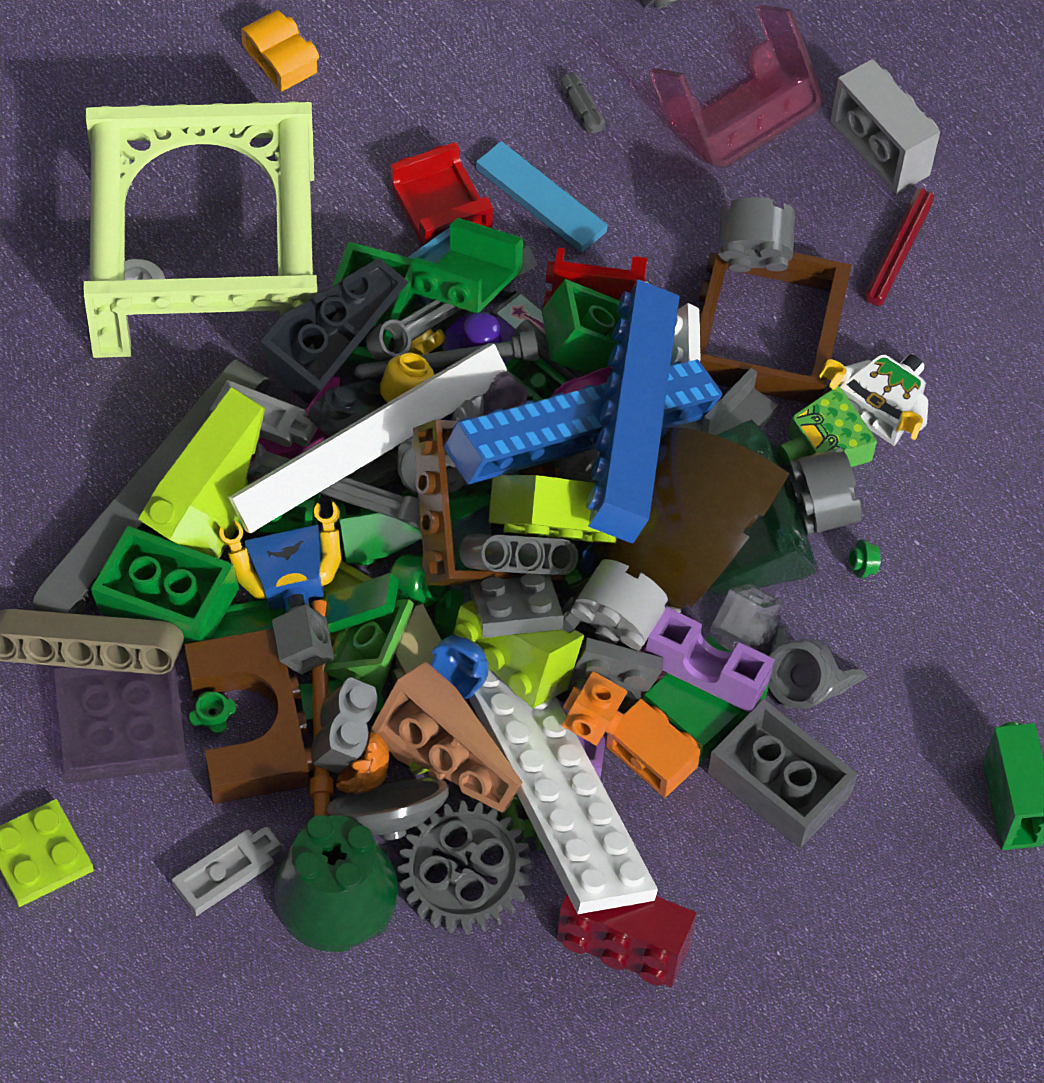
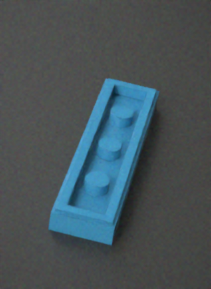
[476,141,607,253]

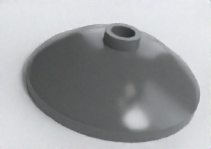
[326,778,449,840]

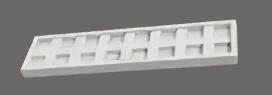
[469,670,658,914]

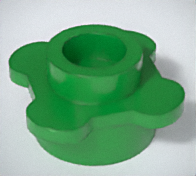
[189,691,236,734]

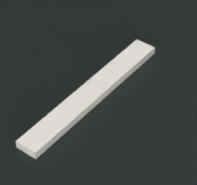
[228,343,511,533]

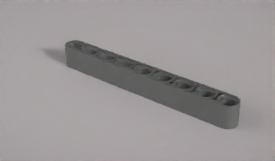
[32,359,270,615]

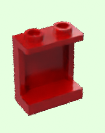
[390,142,493,247]
[543,248,648,308]

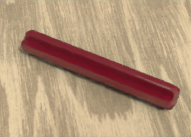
[864,188,934,306]

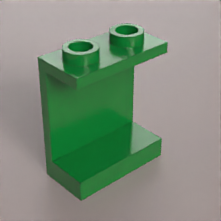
[412,218,523,313]

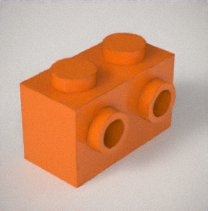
[606,699,700,798]

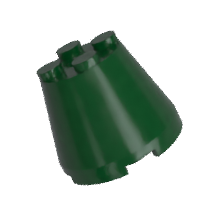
[273,815,398,952]

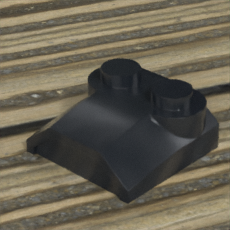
[307,380,400,455]

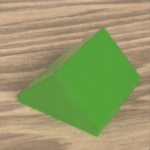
[324,599,414,695]

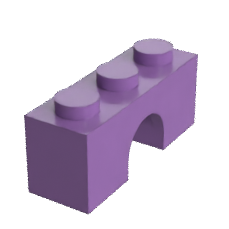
[645,607,775,713]

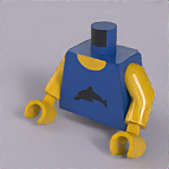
[219,502,341,613]

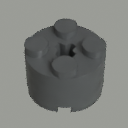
[718,197,795,273]
[789,448,862,535]

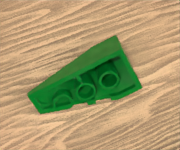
[334,482,492,566]

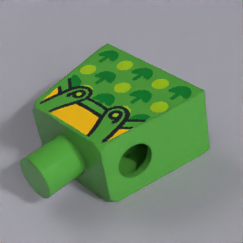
[778,386,877,467]

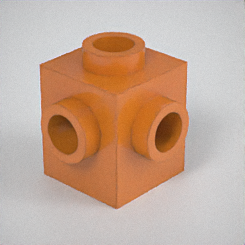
[562,671,628,746]

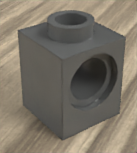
[272,604,334,674]

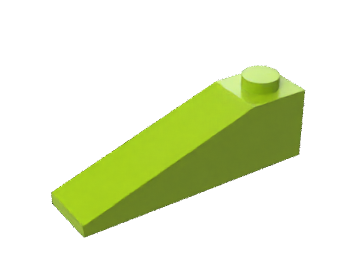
[138,387,265,559]

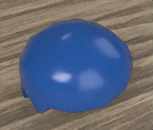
[430,635,489,699]

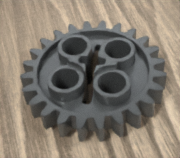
[398,801,533,935]

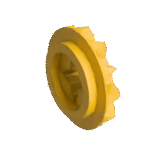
[407,329,446,355]

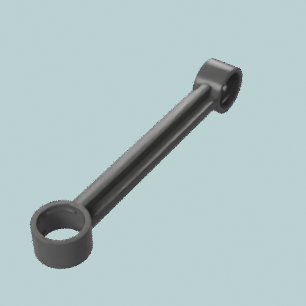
[366,244,538,361]
[246,442,420,529]

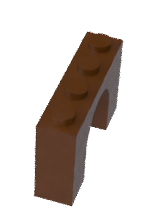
[184,629,315,804]

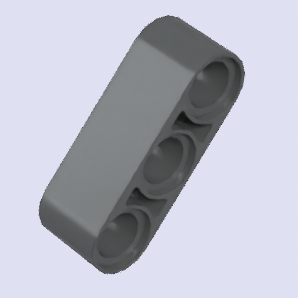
[459,533,578,575]

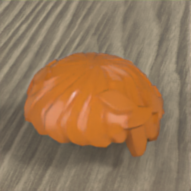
[336,731,389,794]

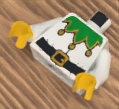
[818,354,928,446]

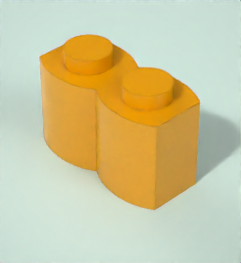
[241,10,319,92]

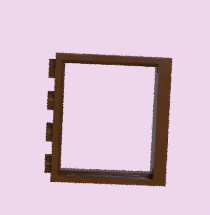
[699,251,852,404]
[412,420,565,586]

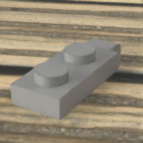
[210,380,318,447]
[172,827,283,916]

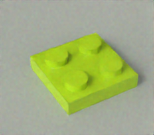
[0,799,94,907]

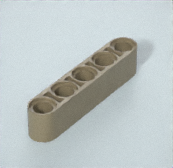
[0,609,184,674]

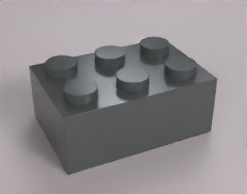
[708,699,858,848]

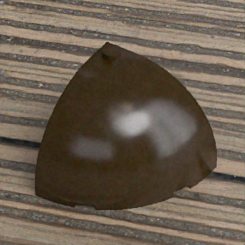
[593,427,789,610]

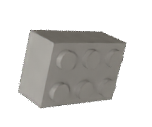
[830,59,940,195]

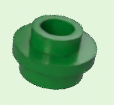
[848,539,880,579]

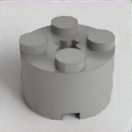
[571,560,668,650]

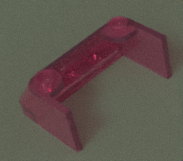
[649,5,823,167]

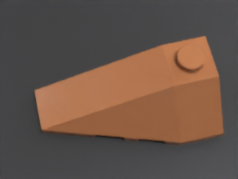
[370,662,523,813]

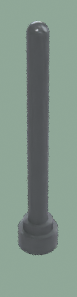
[354,330,539,379]

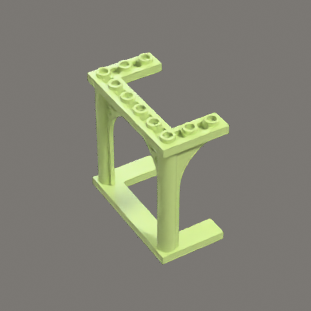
[84,101,317,358]

